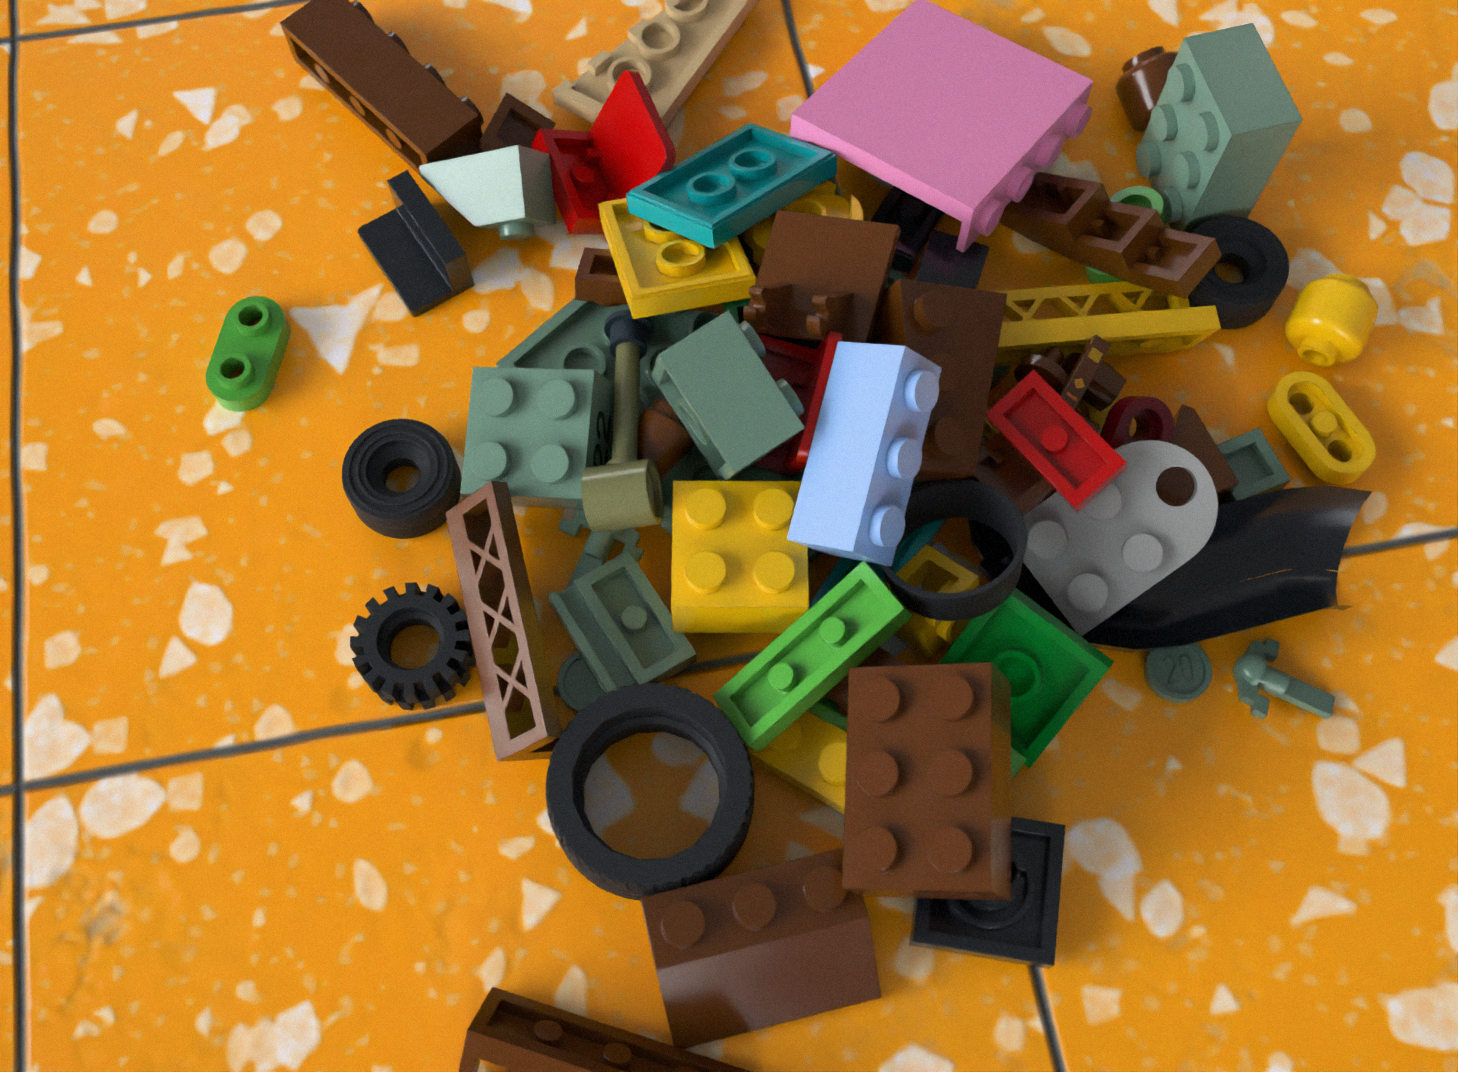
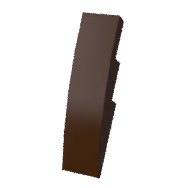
[999,172,1222,299]

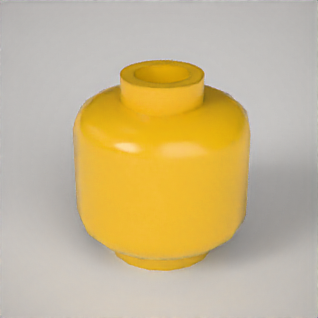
[1285,273,1378,367]

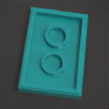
[626,123,838,250]

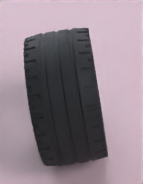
[545,683,755,901]

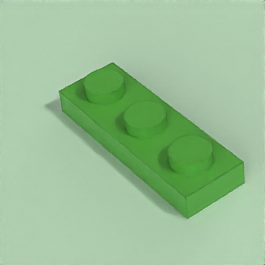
[712,561,913,752]

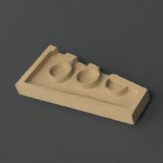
[552,0,759,128]

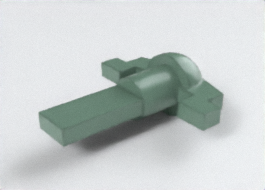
[558,509,645,588]
[1233,638,1335,719]

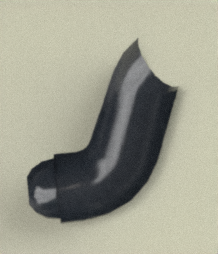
[968,485,1372,653]

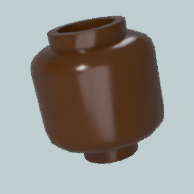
[1115,46,1178,132]

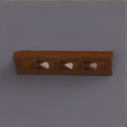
[445,480,562,762]
[458,986,751,1072]

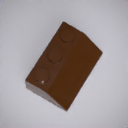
[640,847,881,1049]

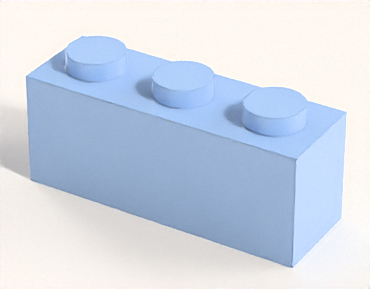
[787,341,942,567]

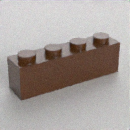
[280,0,485,175]

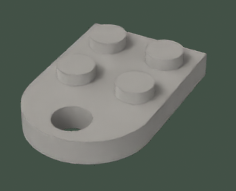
[1023,440,1218,637]

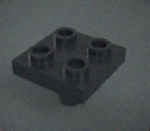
[909,816,1065,969]

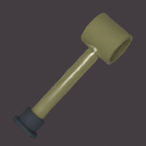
[581,310,664,533]

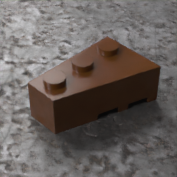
[870,279,1007,489]

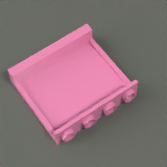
[790,0,1094,253]

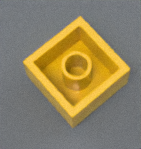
[671,481,809,633]

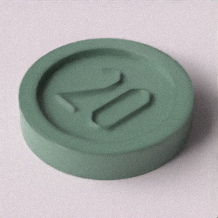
[1144,643,1212,703]
[557,652,605,713]

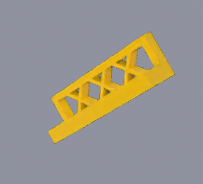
[992,281,1221,367]

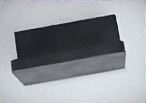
[358,170,475,317]

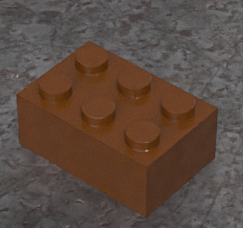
[842,662,1011,900]

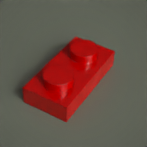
[985,369,1128,513]

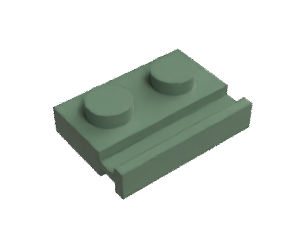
[548,550,697,694]

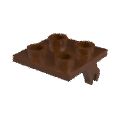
[743,210,901,343]

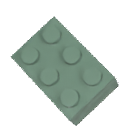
[1136,23,1303,233]

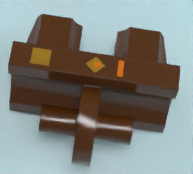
[1014,334,1127,433]

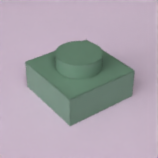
[1217,428,1291,504]

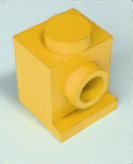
[886,544,979,658]

